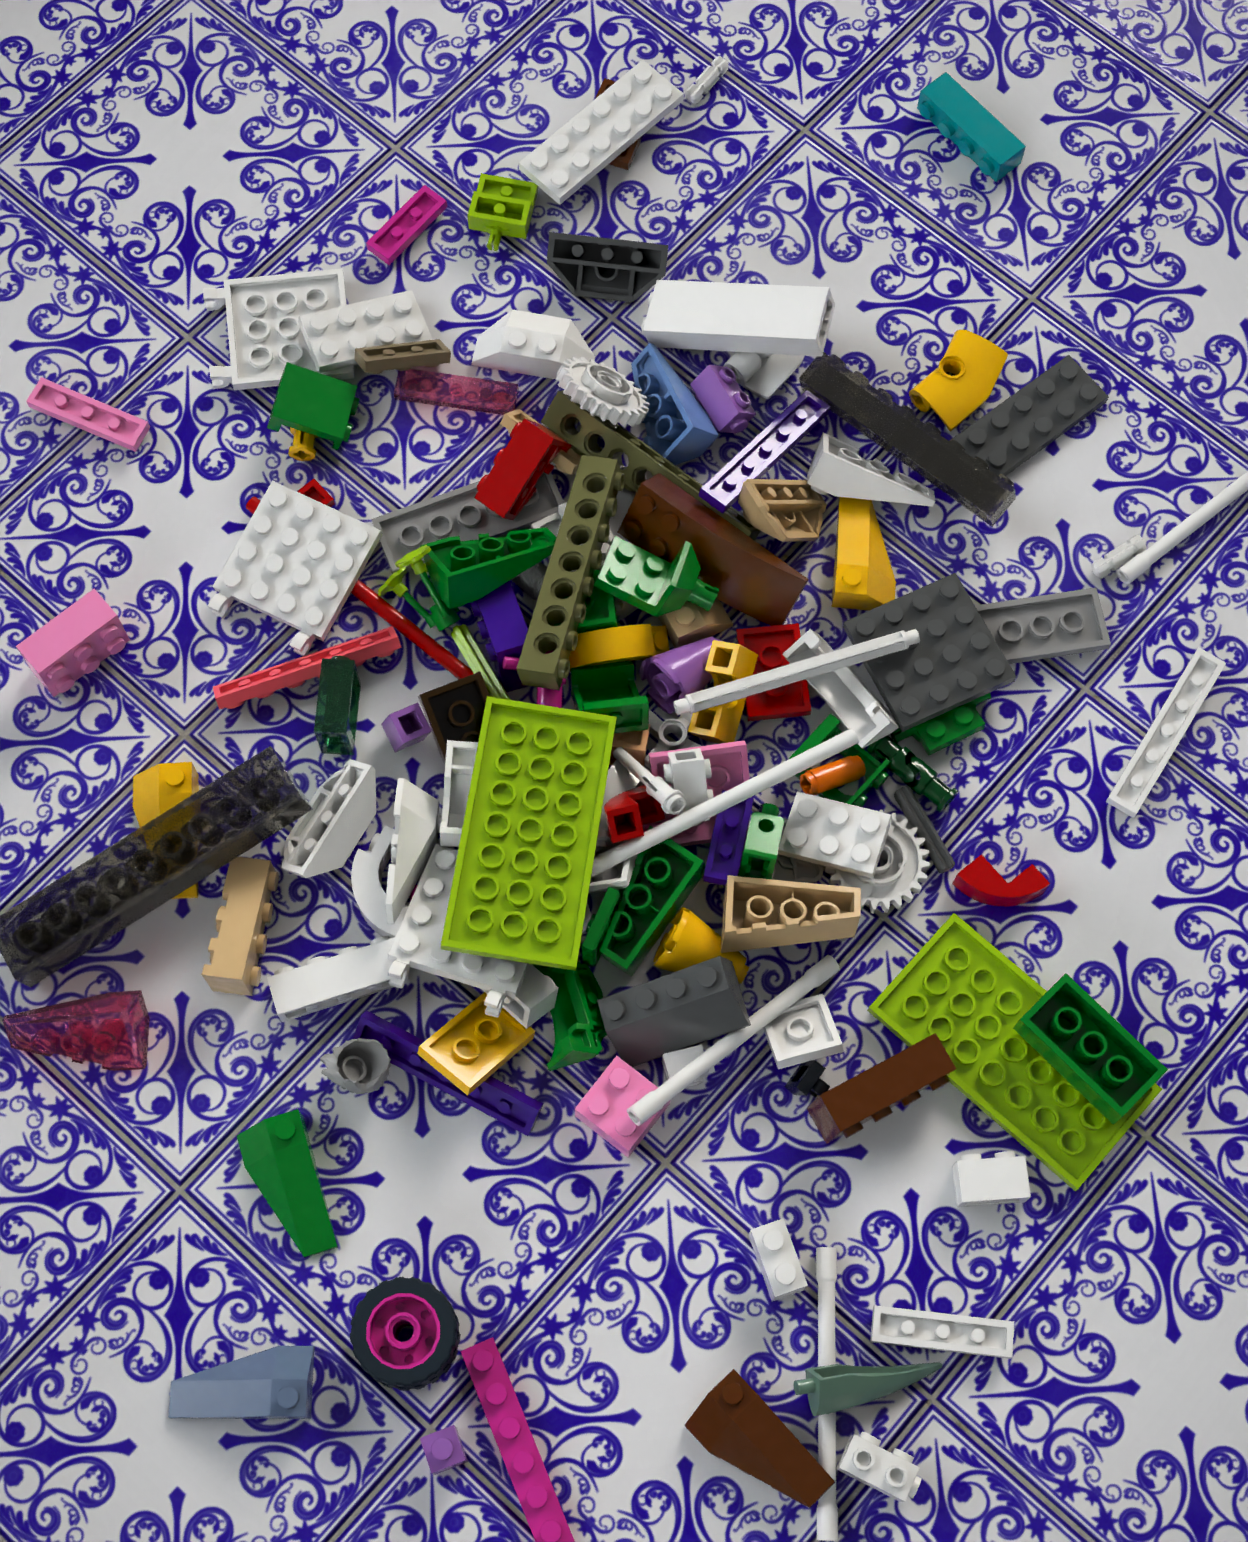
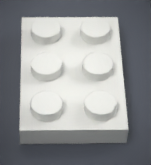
[778,791,892,878]

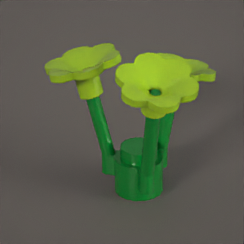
[378,545,461,632]

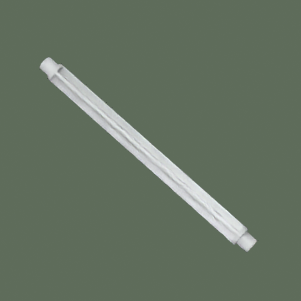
[673,629,920,715]

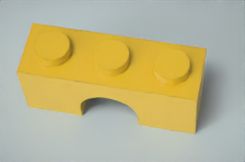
[688,640,758,744]

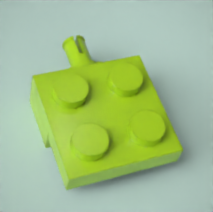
[467,173,538,251]

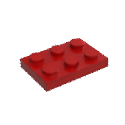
[736,623,812,722]

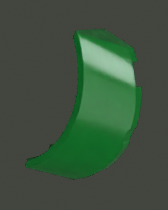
[532,962,607,1071]

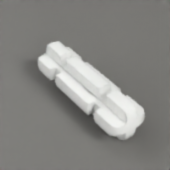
[686,56,729,104]
[1091,535,1147,579]

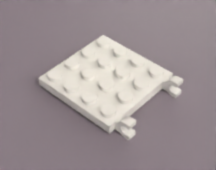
[203,268,355,390]
[208,480,383,656]
[388,844,529,1018]

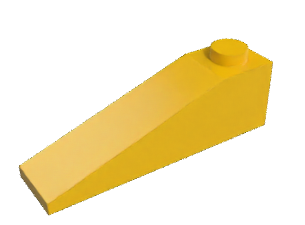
[831,497,896,611]
[133,762,199,900]

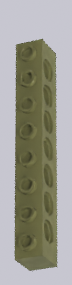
[541,390,761,541]
[516,455,625,690]

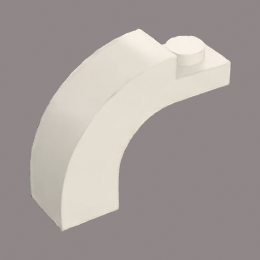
[351,825,408,939]

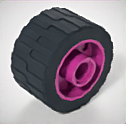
[350,1277,461,1391]

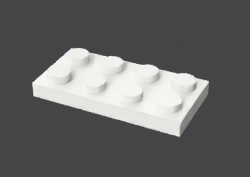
[298,290,433,373]

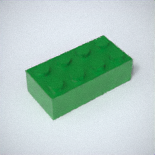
[1013,973,1168,1125]

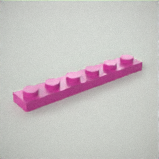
[460,1337,575,1542]

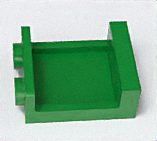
[267,362,359,450]
[570,661,649,734]

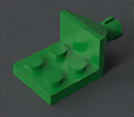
[593,535,719,617]

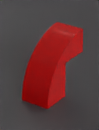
[604,785,665,843]
[952,854,1050,907]

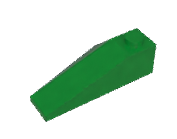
[420,528,557,609]
[237,1109,338,1258]

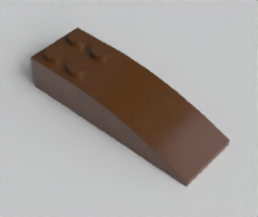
[617,473,809,626]

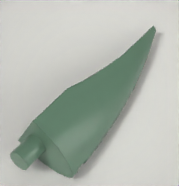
[793,1362,943,1416]

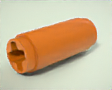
[800,755,866,795]

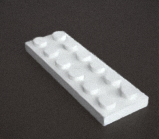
[519,60,684,205]

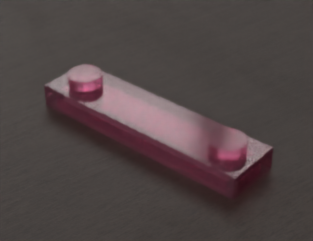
[394,369,519,415]

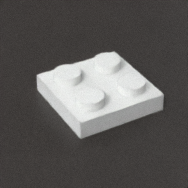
[763,994,843,1069]

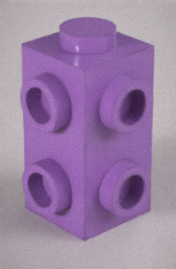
[690,365,756,434]

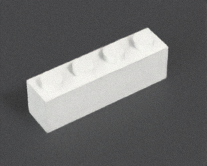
[267,936,410,1022]

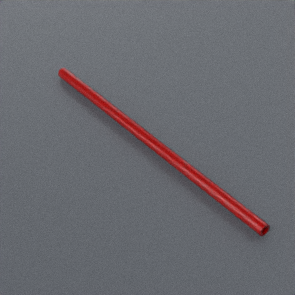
[246,496,473,679]

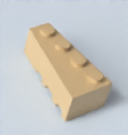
[201,856,279,996]
[721,875,861,953]

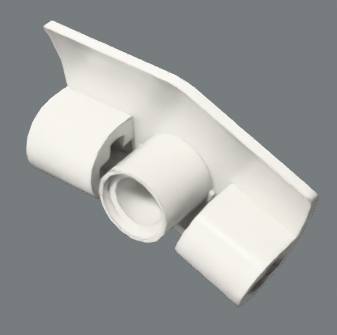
[724,352,805,399]

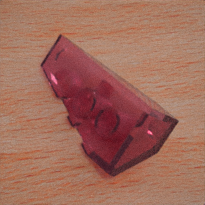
[2,990,150,1071]

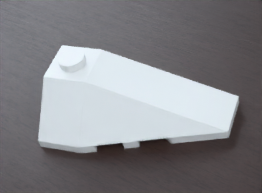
[807,432,935,507]
[385,778,442,924]

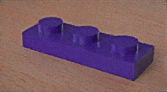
[703,790,754,886]

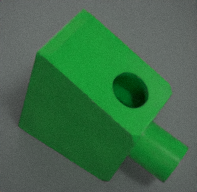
[738,803,785,879]

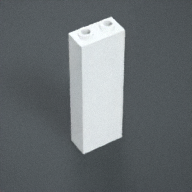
[641,280,835,357]

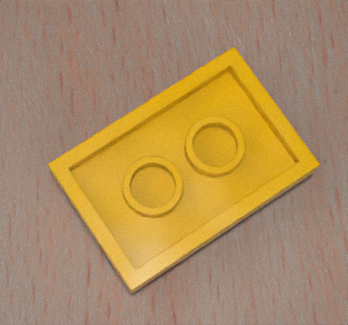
[417,992,536,1096]

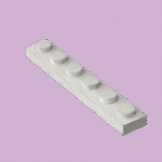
[1106,647,1226,818]

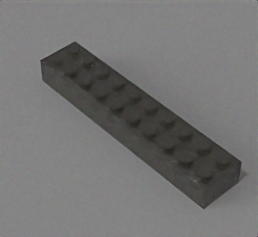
[0,746,313,987]

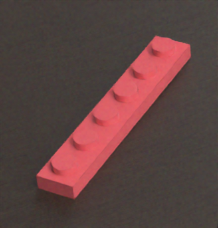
[213,626,402,710]

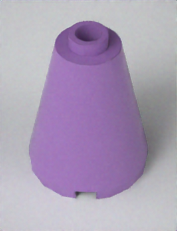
[640,637,722,715]

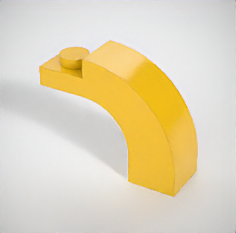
[569,624,669,671]

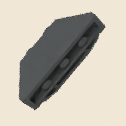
[547,232,669,302]

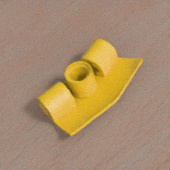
[909,330,1008,431]

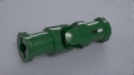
[867,735,958,813]

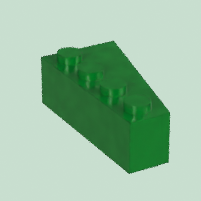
[600,825,706,977]

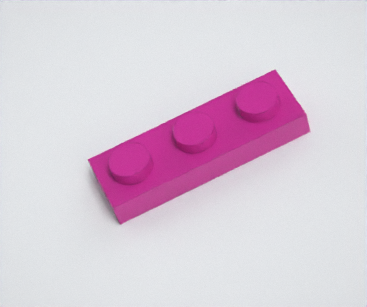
[366,185,447,265]

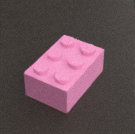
[16,589,130,697]

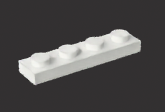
[870,1305,1014,1359]

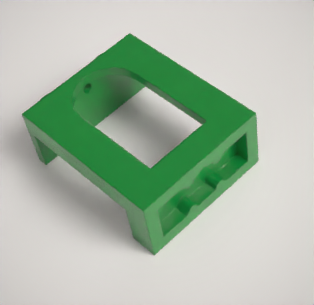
[789,713,890,807]

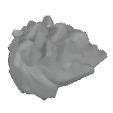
[320,1038,391,1094]

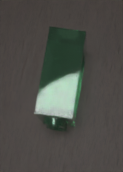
[314,656,361,755]

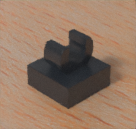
[785,1060,830,1098]

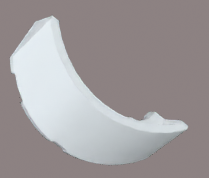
[782,629,898,749]

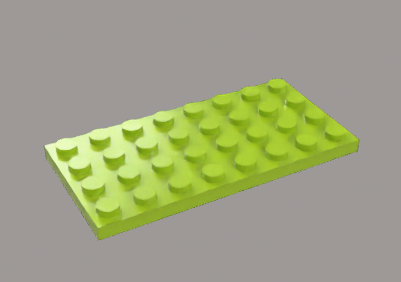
[441,696,617,971]
[867,913,1162,1191]

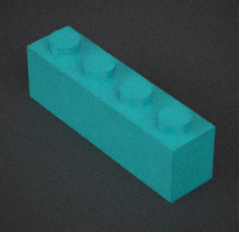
[917,72,1026,182]

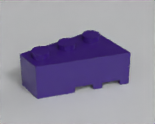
[470,581,528,692]

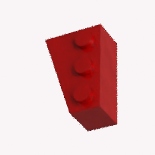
[474,418,572,520]

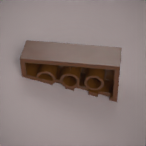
[806,1033,956,1144]

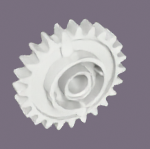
[556,356,650,427]
[825,809,930,914]

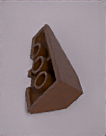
[684,1369,835,1508]

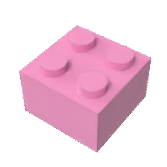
[575,1055,670,1158]

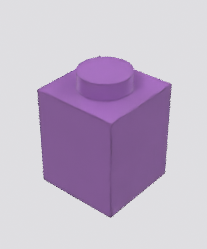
[381,702,432,753]
[420,1425,468,1475]

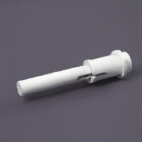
[613,747,686,815]

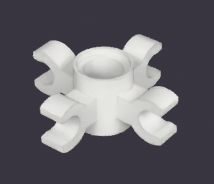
[644,710,701,770]

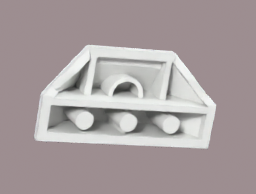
[472,310,595,380]
[281,759,376,878]

